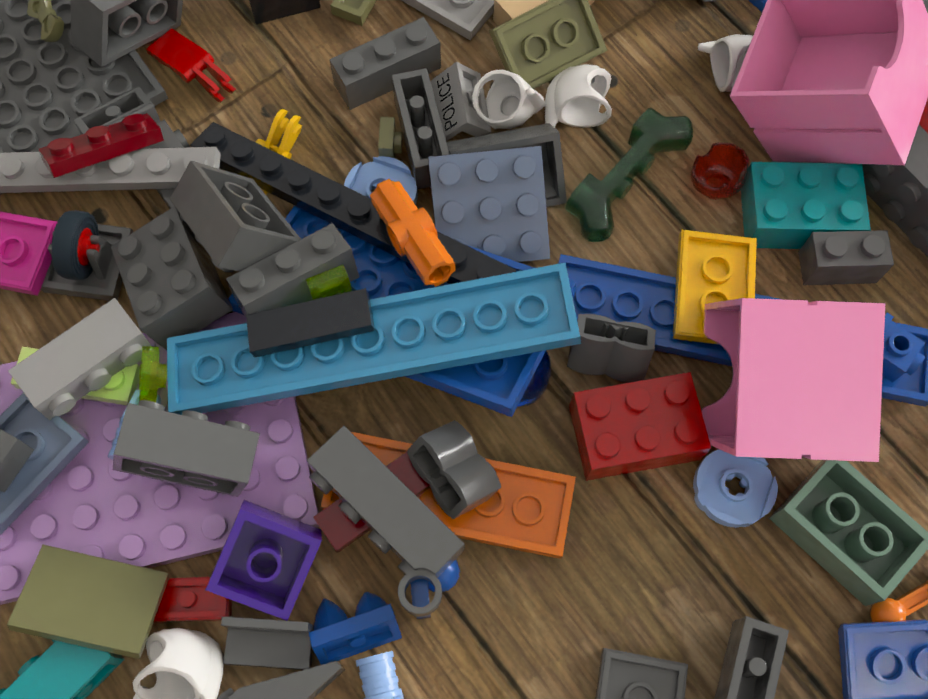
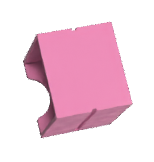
[730,0,928,165]
[701,298,885,462]

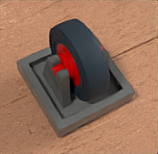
[41,210,133,301]

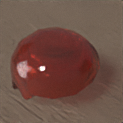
[691,142,749,200]

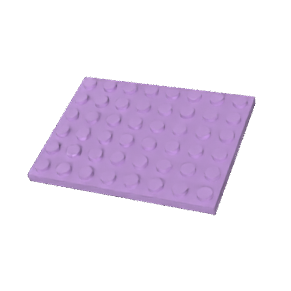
[0,312,319,605]

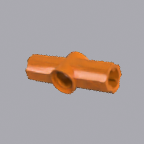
[370,179,456,287]

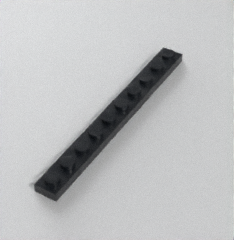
[190,122,516,284]

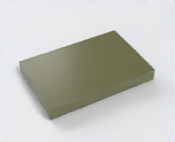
[489,0,607,89]
[7,545,169,659]

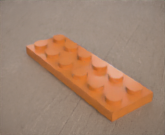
[320,431,576,559]

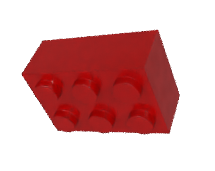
[569,372,711,481]

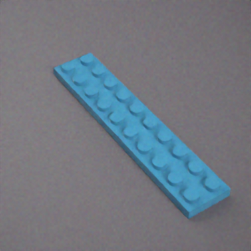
[167,263,581,415]

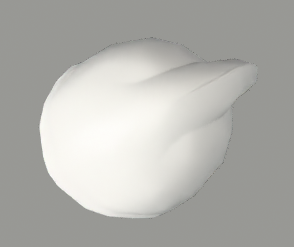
[698,34,753,92]
[545,64,612,128]
[472,70,546,129]
[132,628,224,699]

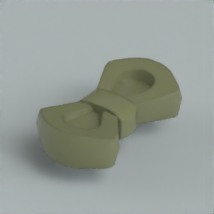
[27,0,64,42]

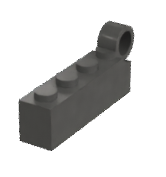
[307,426,465,617]

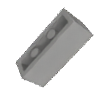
[8,298,153,420]

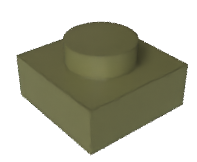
[330,0,377,26]
[378,117,403,158]

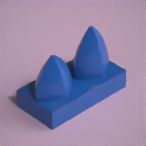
[309,592,402,665]

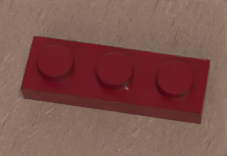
[38,113,164,178]

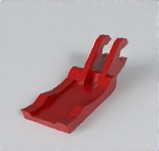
[146,28,236,103]

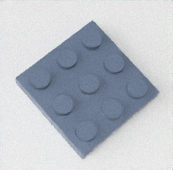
[428,146,550,262]

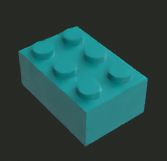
[740,162,871,249]

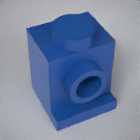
[882,313,925,382]

